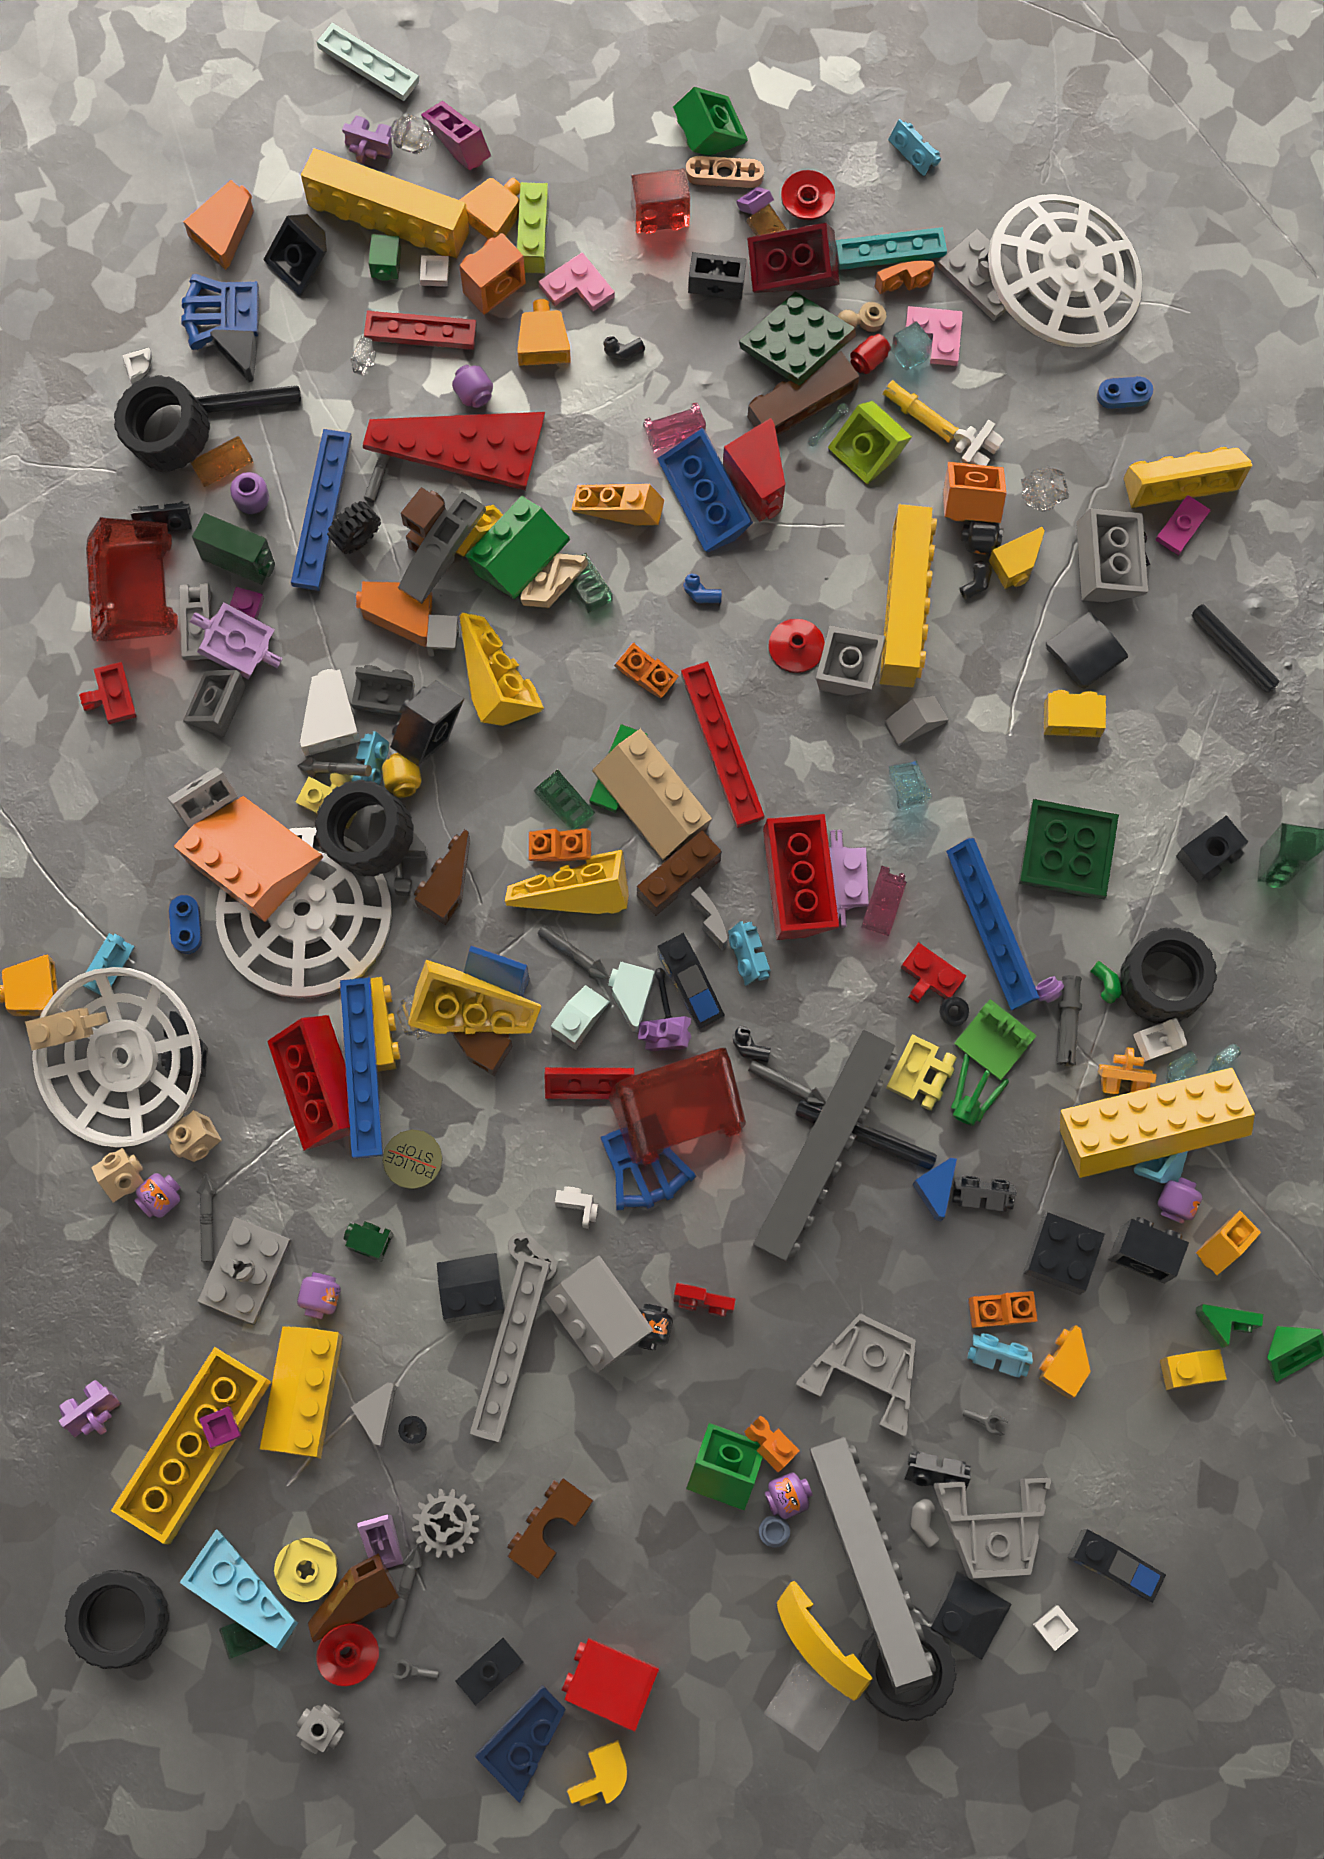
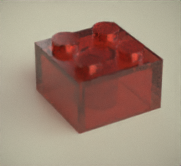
[631,168,690,233]

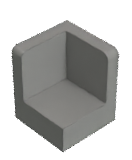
[427,615,459,656]

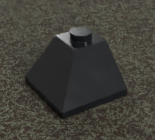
[263,214,327,295]
[927,1571,1012,1660]

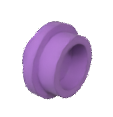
[1036,976,1064,1003]

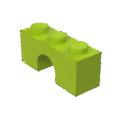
[517,182,549,273]

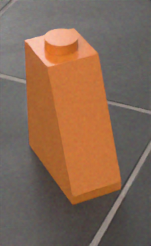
[183,180,254,270]
[356,581,433,647]

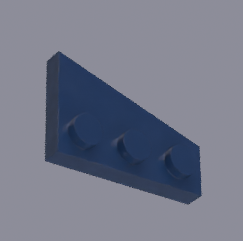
[475,1685,566,1803]

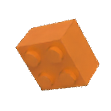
[459,233,526,315]
[943,462,1007,523]

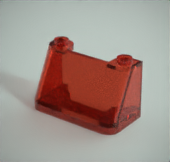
[86,517,178,642]
[608,1048,746,1165]

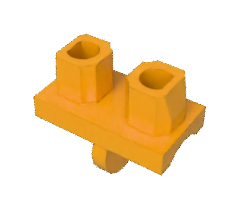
[1098,1047,1156,1094]

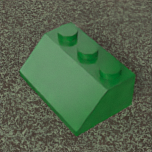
[465,496,570,600]

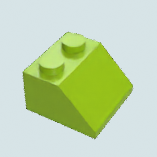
[828,401,912,484]

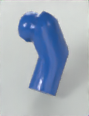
[683,574,722,603]

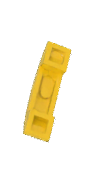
[777,1581,873,1701]

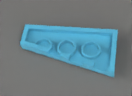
[180,1529,298,1651]

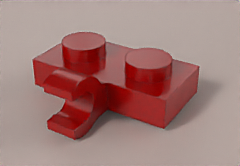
[79,662,137,724]
[901,942,966,1004]

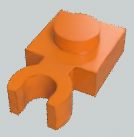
[744,1416,800,1473]

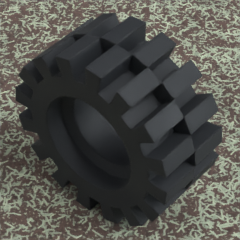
[327,501,381,554]

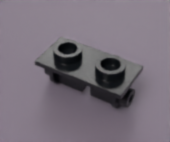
[130,501,192,535]
[953,1175,1017,1212]
[904,1451,971,1491]

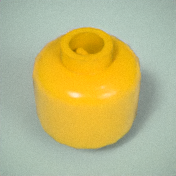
[382,753,422,798]

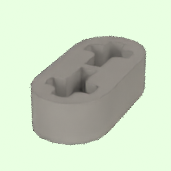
[508,1232,557,1281]

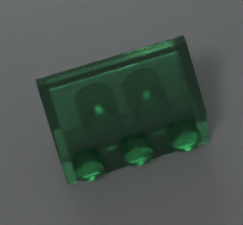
[1257,823,1324,888]

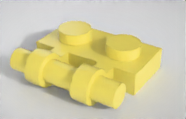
[886,1034,957,1110]

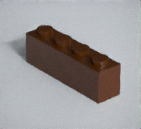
[747,351,860,436]

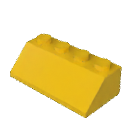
[1124,447,1252,508]
[260,1326,343,1459]

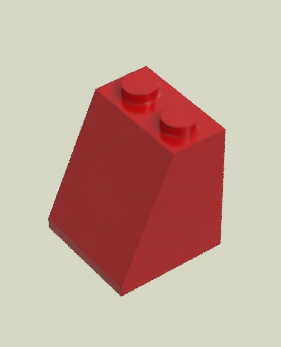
[723,418,786,522]
[561,1638,659,1731]

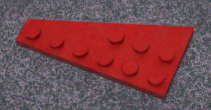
[363,412,545,491]

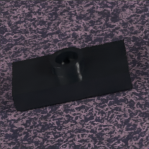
[455,1637,524,1706]

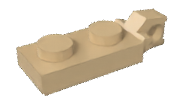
[25,1008,108,1051]

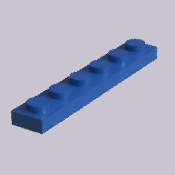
[291,429,352,591]
[946,838,1040,1010]
[340,977,383,1159]

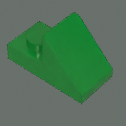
[1196,1304,1264,1348]

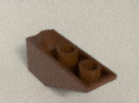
[414,829,470,925]
[451,1032,513,1076]
[308,1553,399,1643]

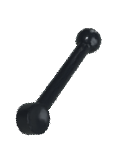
[654,968,673,1019]

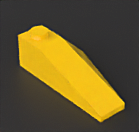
[459,613,544,726]
[505,850,629,914]
[408,960,541,1034]

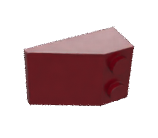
[747,223,840,293]

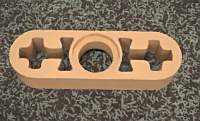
[686,156,764,188]

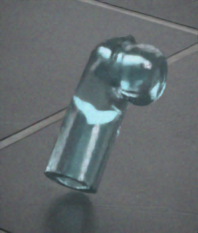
[1206,1044,1241,1074]
[1166,1051,1198,1084]

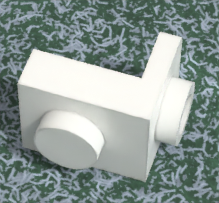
[1133,1018,1187,1062]
[555,1187,598,1229]

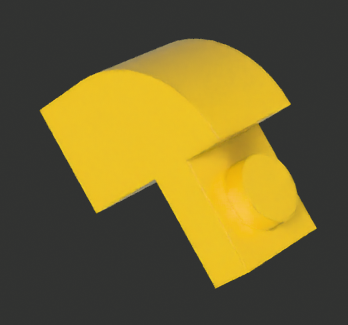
[567,1740,627,1806]

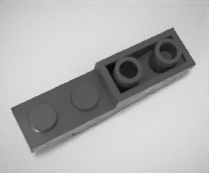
[398,492,486,604]

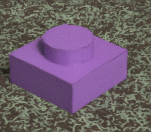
[736,187,774,215]

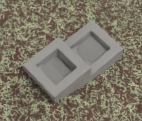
[691,887,728,950]

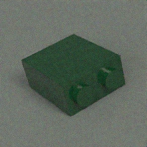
[192,512,275,585]

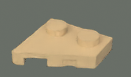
[520,554,588,608]

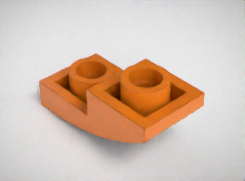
[875,261,935,294]
[614,642,679,699]
[529,828,591,862]
[968,1291,1038,1328]

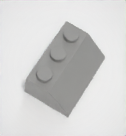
[1076,508,1148,603]
[544,1256,653,1373]

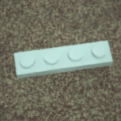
[317,23,419,101]

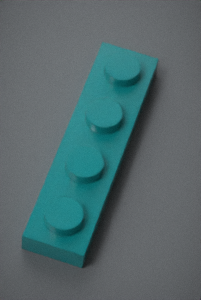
[836,227,947,270]

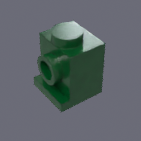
[343,1221,393,1262]

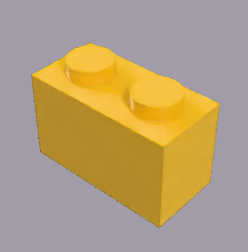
[1044,690,1106,738]

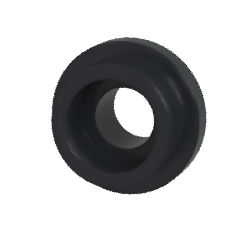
[939,997,969,1026]

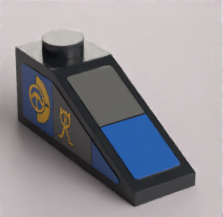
[657,933,725,1030]
[1068,1529,1166,1603]

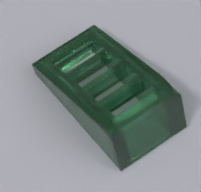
[571,553,613,613]
[533,769,595,830]

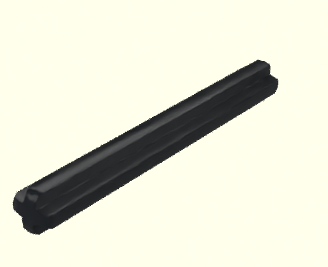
[795,1100,937,1170]

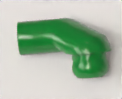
[1090,961,1122,1004]

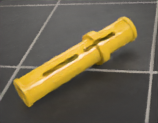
[882,380,959,443]

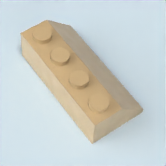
[592,728,712,860]

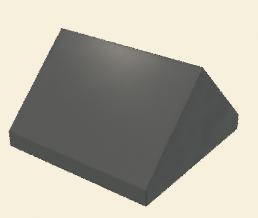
[183,670,246,737]

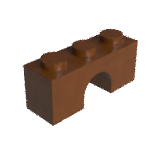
[401,487,446,553]
[637,830,722,916]
[507,1478,594,1579]

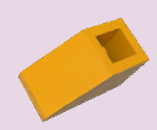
[1039,1325,1091,1400]

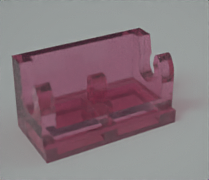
[643,402,706,452]
[861,866,907,936]

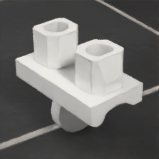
[954,419,1004,466]

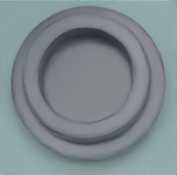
[759,1516,790,1548]

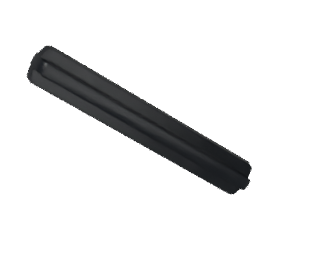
[195,385,301,413]
[1191,604,1279,692]

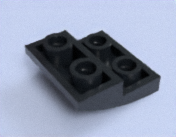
[1046,612,1128,689]

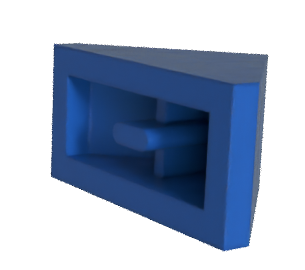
[912,1158,957,1221]

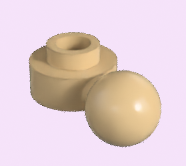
[837,302,886,332]

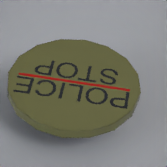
[382,1129,443,1189]

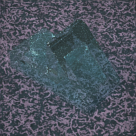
[889,761,932,810]

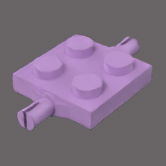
[189,602,282,680]
[829,830,869,928]

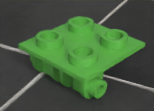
[954,999,1037,1081]

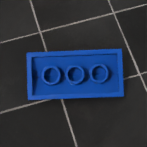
[657,428,753,553]

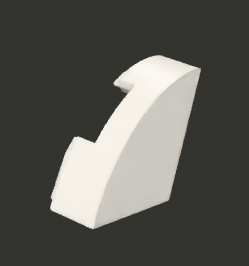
[123,348,152,384]

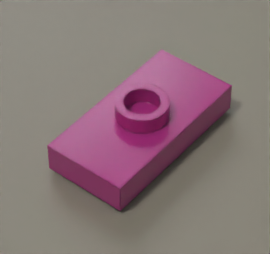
[1155,495,1211,556]

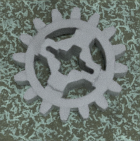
[412,1489,480,1558]

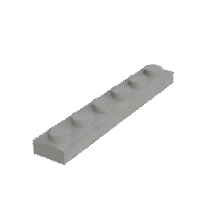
[470,1254,551,1442]

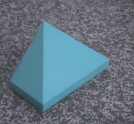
[1134,1151,1188,1183]

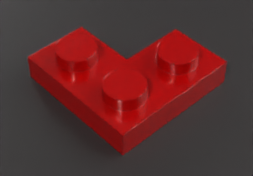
[673,1282,736,1317]

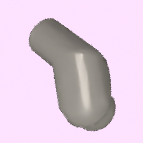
[910,1499,940,1548]

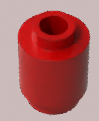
[850,334,891,374]

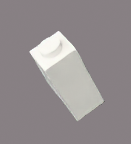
[300,669,360,756]

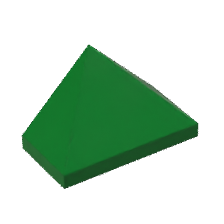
[1267,1326,1324,1382]

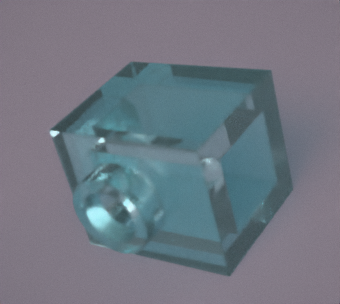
[891,321,932,371]

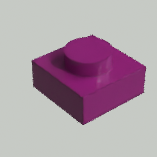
[230,587,264,620]
[200,1406,241,1449]

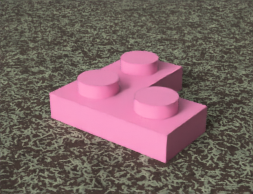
[538,252,615,311]
[905,306,962,366]

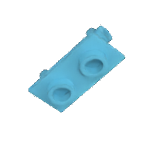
[888,119,941,176]
[351,731,390,785]
[728,921,771,986]
[83,933,135,996]
[967,1333,1033,1378]

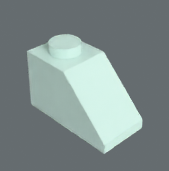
[608,961,655,1033]
[551,985,610,1050]

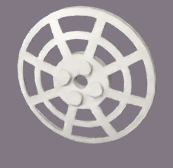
[988,194,1142,348]
[216,827,392,999]
[32,967,201,1147]

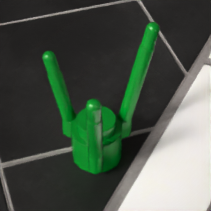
[951,1053,1009,1126]

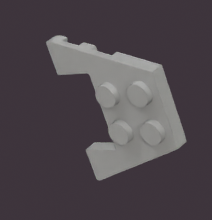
[795,1314,916,1437]
[934,1477,1051,1578]

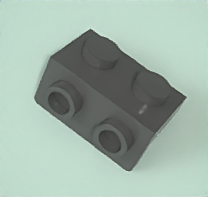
[351,665,415,716]

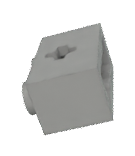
[167,767,238,828]

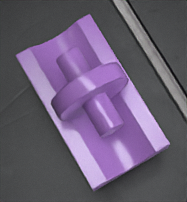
[342,115,393,164]
[638,1016,691,1051]
[59,1380,121,1437]

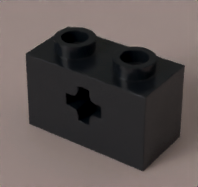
[688,252,747,300]

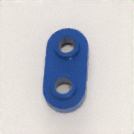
[1097,376,1153,409]
[169,895,202,954]

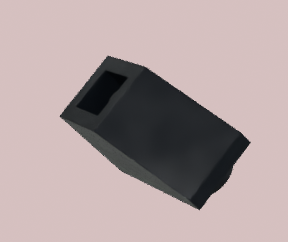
[161,1011,208,1077]

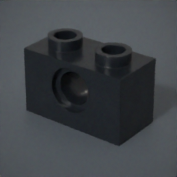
[1176,815,1248,883]

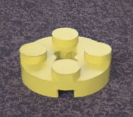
[274,1538,338,1602]

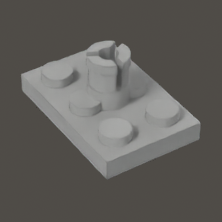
[937,229,1029,321]
[197,1217,291,1325]

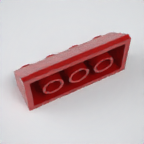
[763,814,839,940]
[267,1015,350,1151]

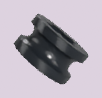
[398,1416,427,1445]

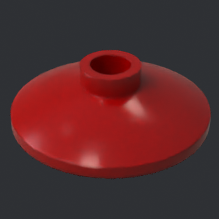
[781,170,835,220]
[768,619,825,673]
[316,1624,379,1686]

